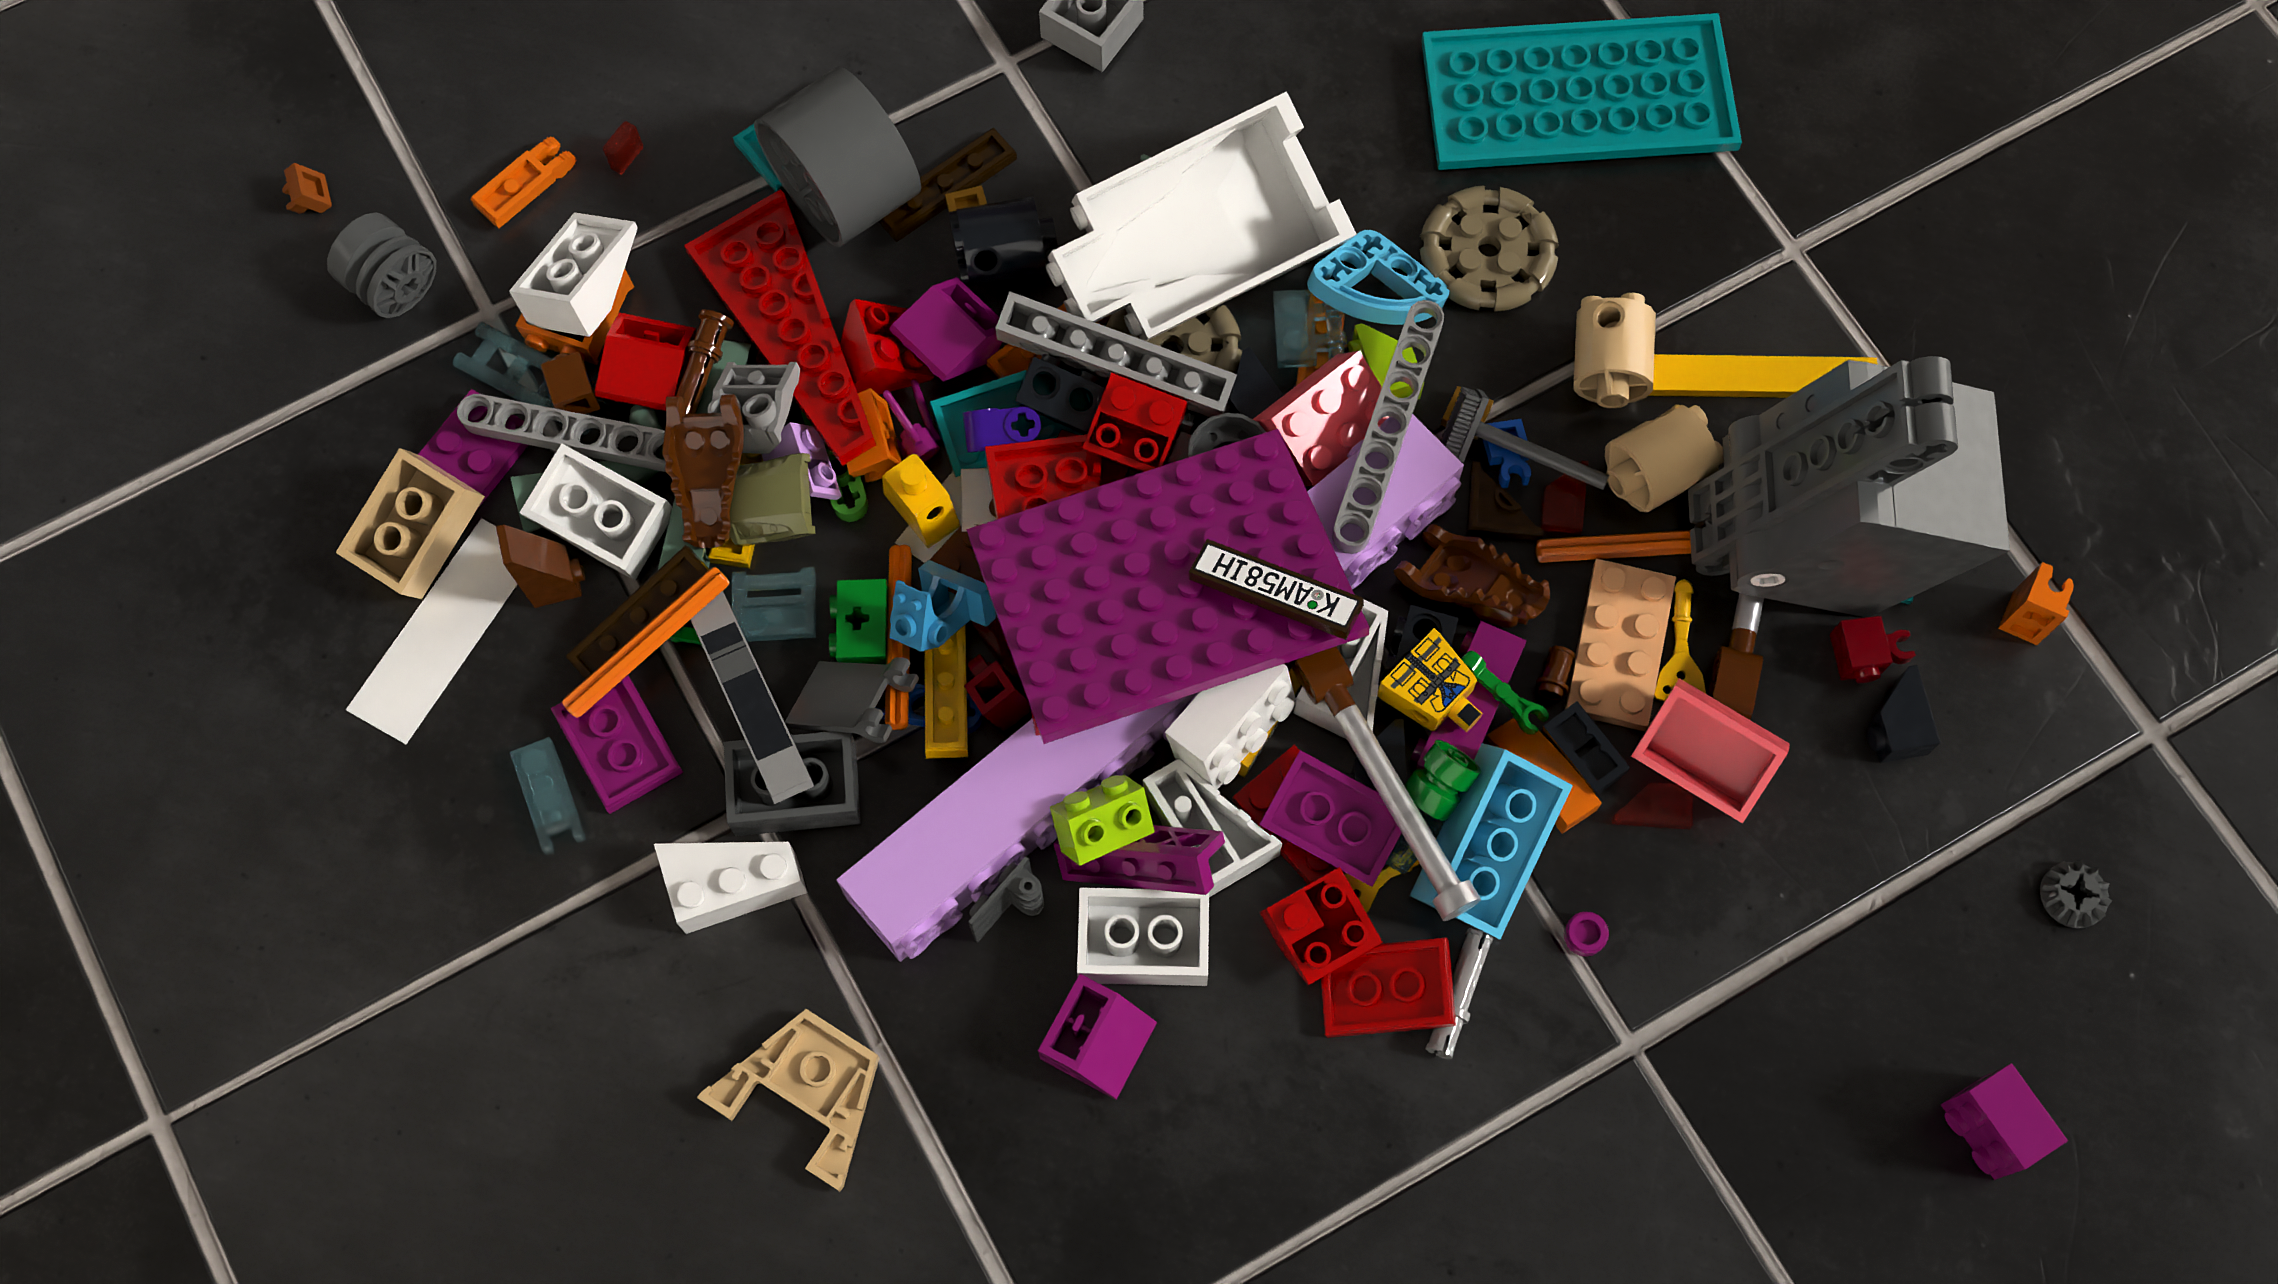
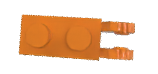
[470,136,576,229]

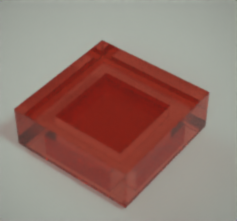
[603,121,644,175]

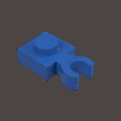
[1482,419,1531,488]

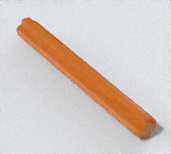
[1535,530,1691,563]
[885,544,912,730]
[562,567,730,718]

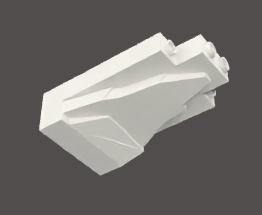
[1046,91,1357,341]

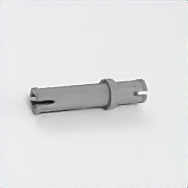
[1425,928,1493,1059]

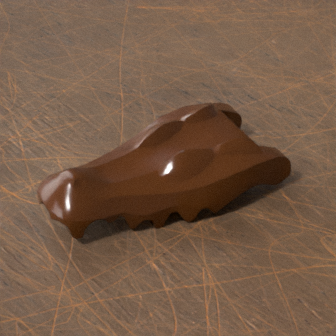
[662,394,744,548]
[1393,524,1550,620]

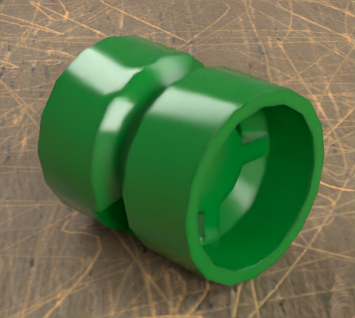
[1404,740,1481,821]

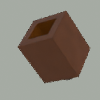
[541,352,601,414]

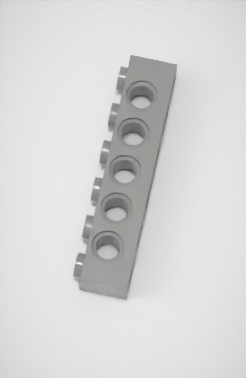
[995,291,1237,417]

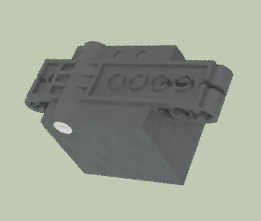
[1688,356,2010,617]

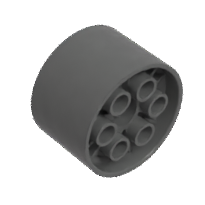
[754,66,921,247]

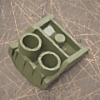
[730,453,816,546]

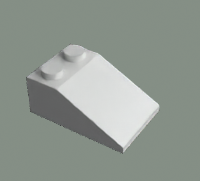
[509,212,638,337]
[519,444,672,580]

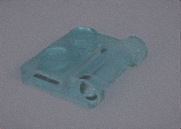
[732,567,816,642]

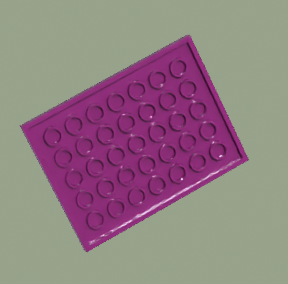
[966,429,1369,744]

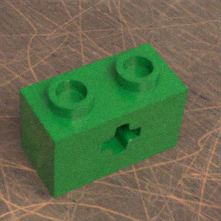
[829,579,888,665]

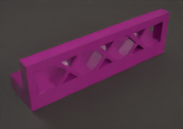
[1053,825,1225,895]

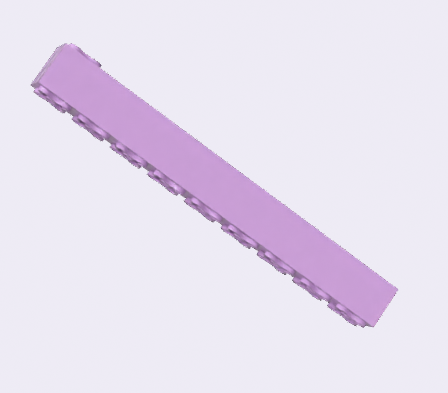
[837,415,1464,962]

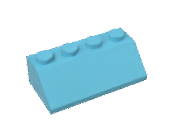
[1410,743,1573,939]

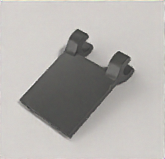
[785,657,919,743]

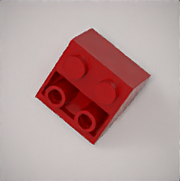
[595,312,696,411]
[1082,372,1187,472]

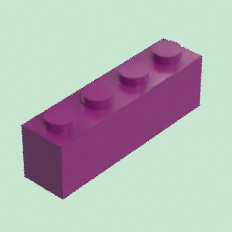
[1410,621,1527,793]

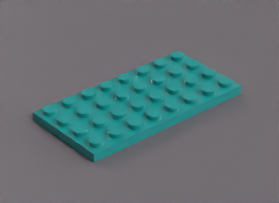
[1421,13,1742,170]

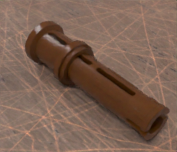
[676,309,734,414]

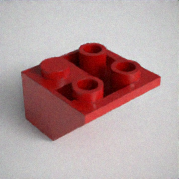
[840,299,935,395]
[1259,867,1383,985]

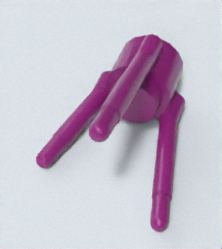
[883,379,941,463]

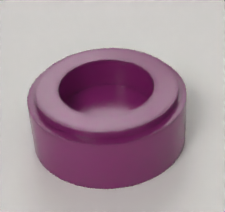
[1564,912,1609,957]

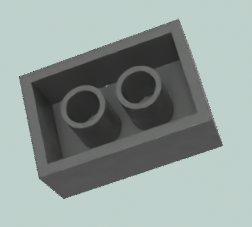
[723,732,861,836]

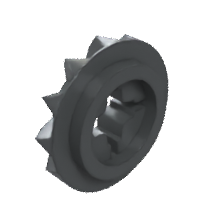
[2040,860,2112,928]

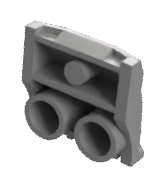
[708,362,800,454]

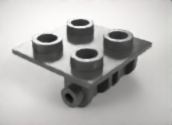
[968,856,1044,943]

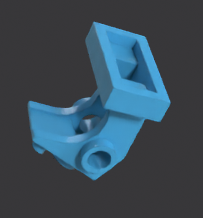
[889,560,996,652]

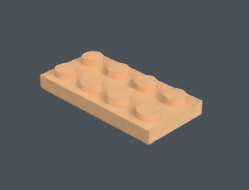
[1565,558,1676,732]

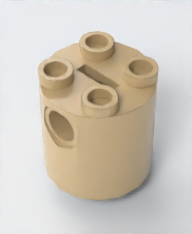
[1574,293,1656,408]
[1605,405,1724,512]

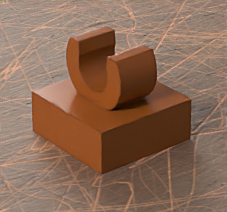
[282,163,332,214]

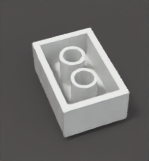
[1165,664,1296,789]
[1077,888,1209,986]

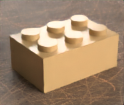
[336,448,485,599]

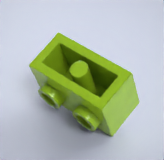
[1050,775,1155,866]

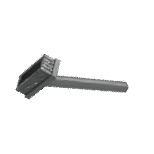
[1440,387,1610,490]

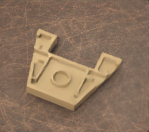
[697,1009,880,1192]

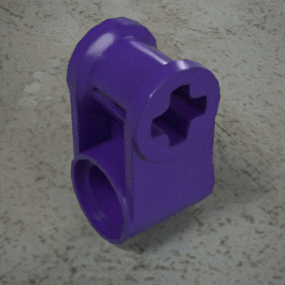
[962,407,1041,453]

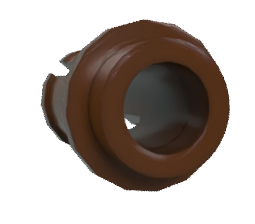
[1536,646,1575,701]

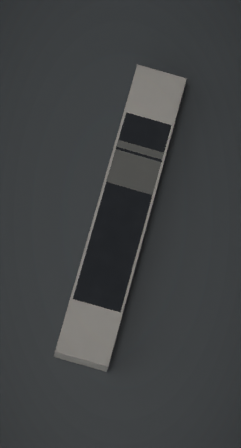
[690,591,814,804]

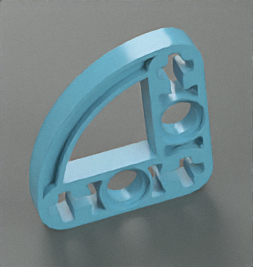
[1307,230,1449,325]

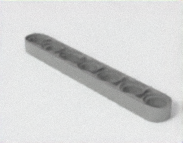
[1332,300,1444,554]
[457,394,666,472]

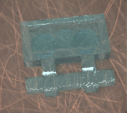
[1273,290,1348,368]

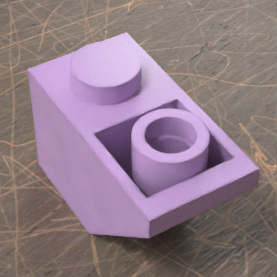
[761,422,842,500]

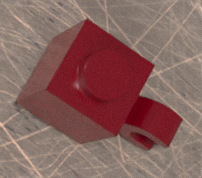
[1830,616,1916,683]
[964,654,1031,732]

